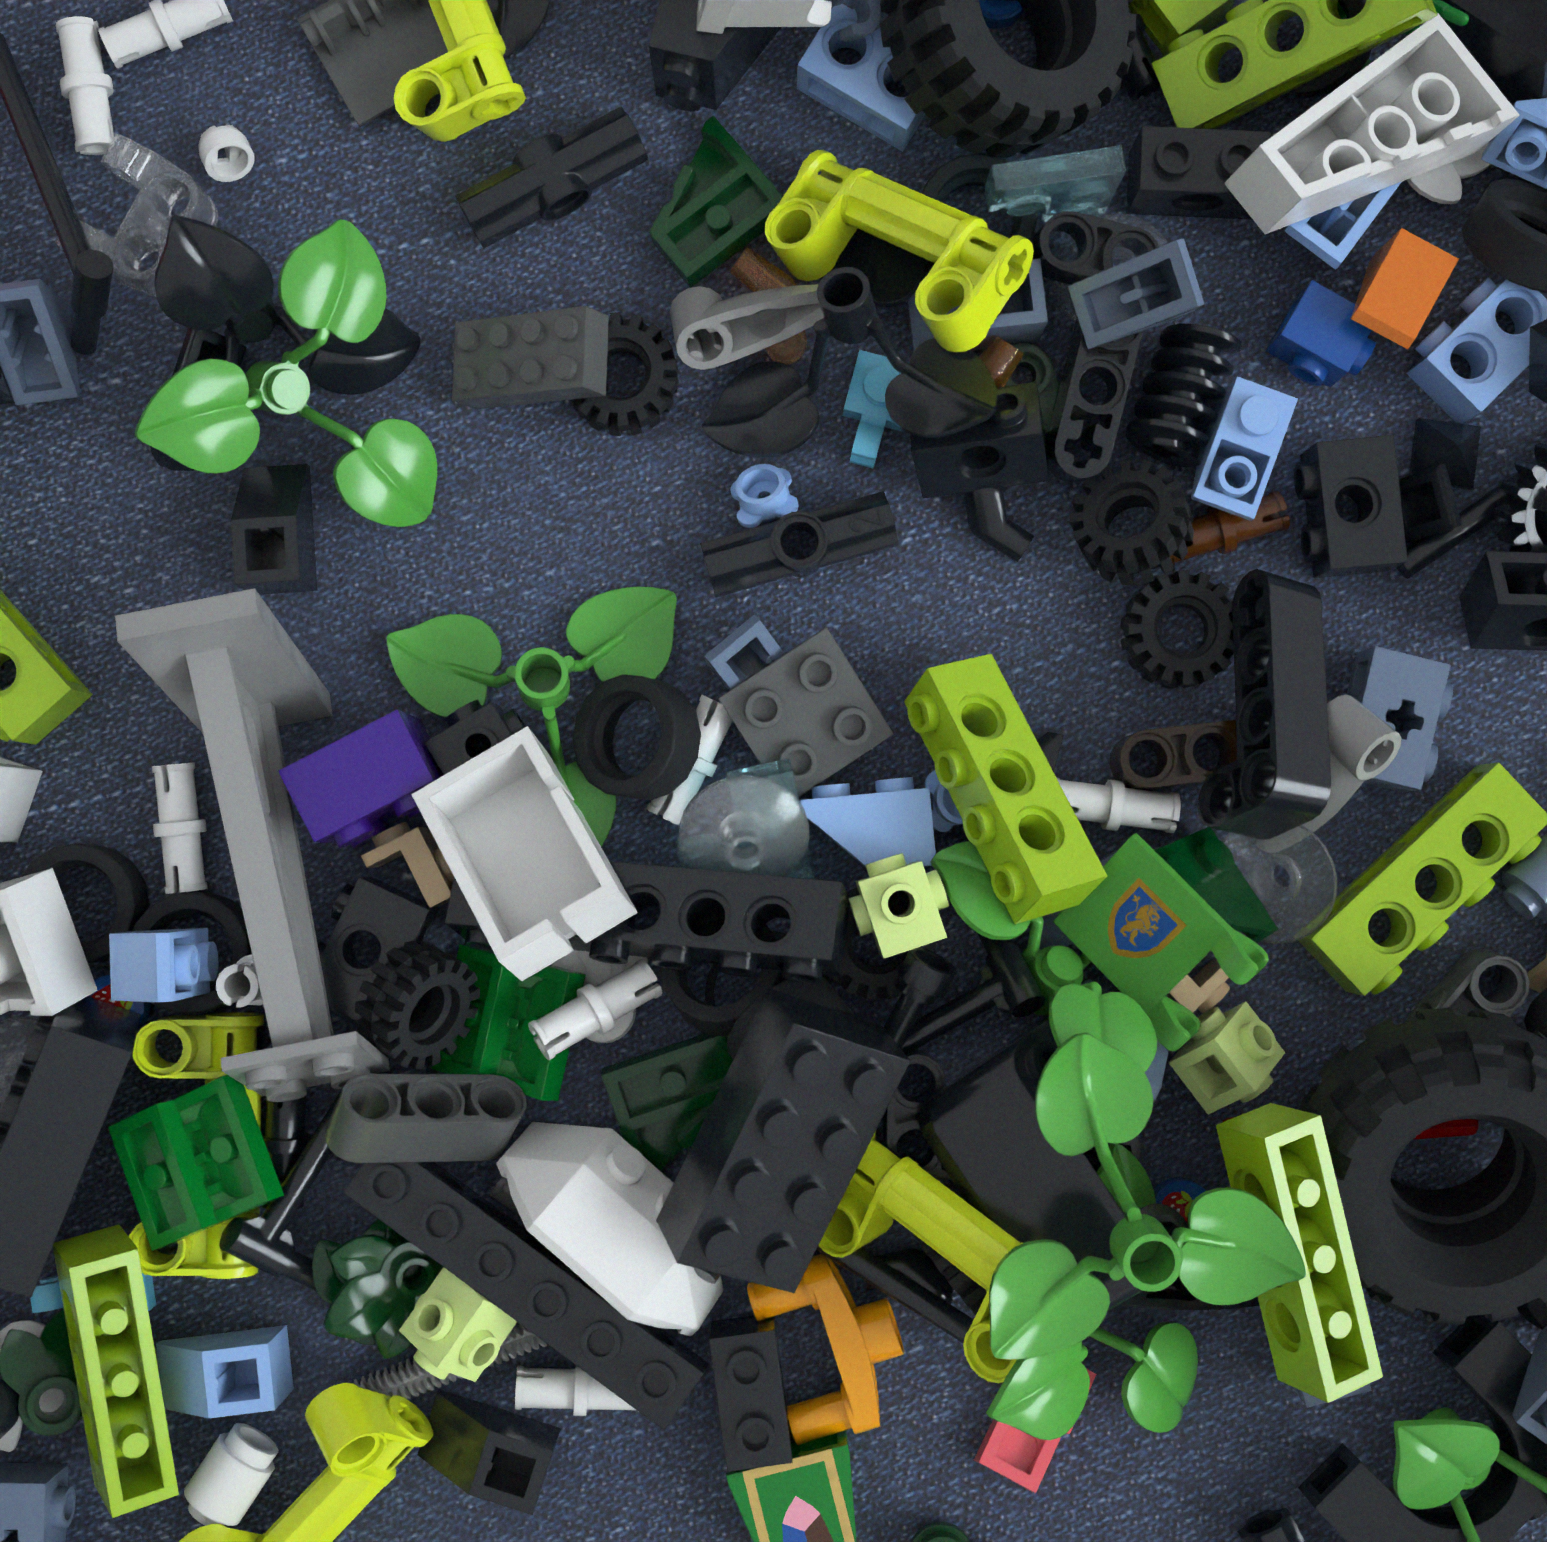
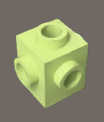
[848,853,949,959]
[1169,1001,1285,1115]
[399,1267,517,1382]

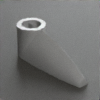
[670,284,824,370]
[1256,694,1402,853]

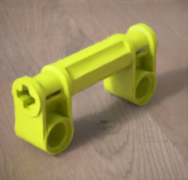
[394,0,526,142]
[765,150,1034,353]
[129,1012,264,1279]
[818,1133,1023,1383]
[179,1383,433,1542]

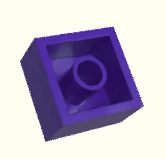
[278,709,443,849]

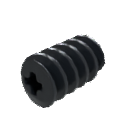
[1126,323,1242,467]

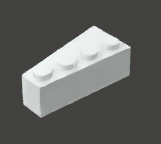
[1224,13,1520,234]
[0,868,98,1016]

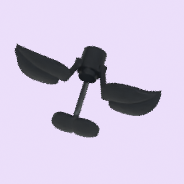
[150,215,420,471]
[702,229,998,458]

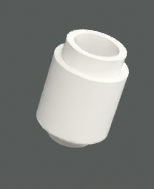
[184,1423,278,1526]

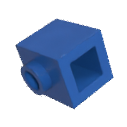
[1265,280,1376,387]

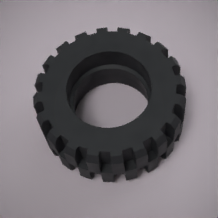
[880,0,1136,158]

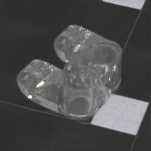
[54,134,218,298]

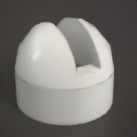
[198,124,254,182]

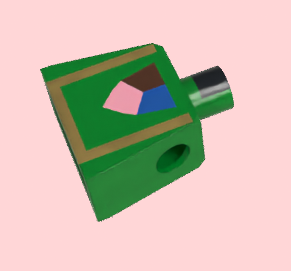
[726,1430,857,1542]

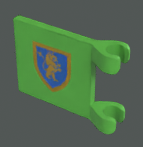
[1052,833,1269,1051]

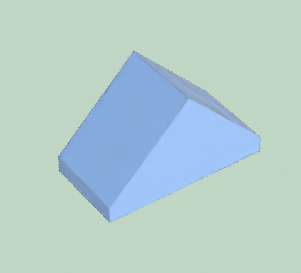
[1284,182,1401,270]

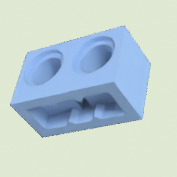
[797,4,926,152]
[1406,277,1547,424]

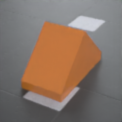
[1351,228,1459,350]

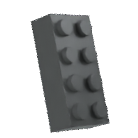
[452,306,609,409]

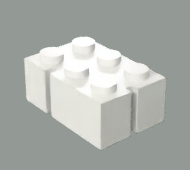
[411,726,638,981]

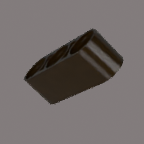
[1109,720,1237,790]

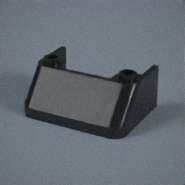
[920,1015,1189,1312]

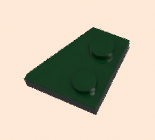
[649,115,783,288]
[1154,827,1279,943]
[601,1034,733,1170]

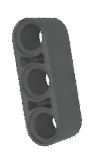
[325,1074,526,1163]

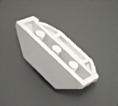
[496,1122,723,1336]

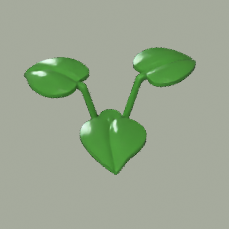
[135,219,437,527]
[387,587,677,847]
[930,841,1157,1073]
[989,1032,1306,1359]
[986,1143,1198,1440]
[1393,1408,1547,1542]

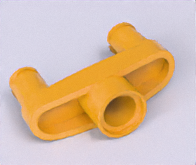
[747,1254,904,1445]

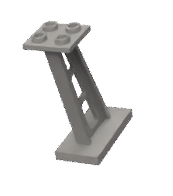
[115,588,390,1102]

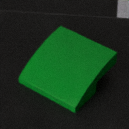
[432,944,586,1101]
[108,1075,284,1251]

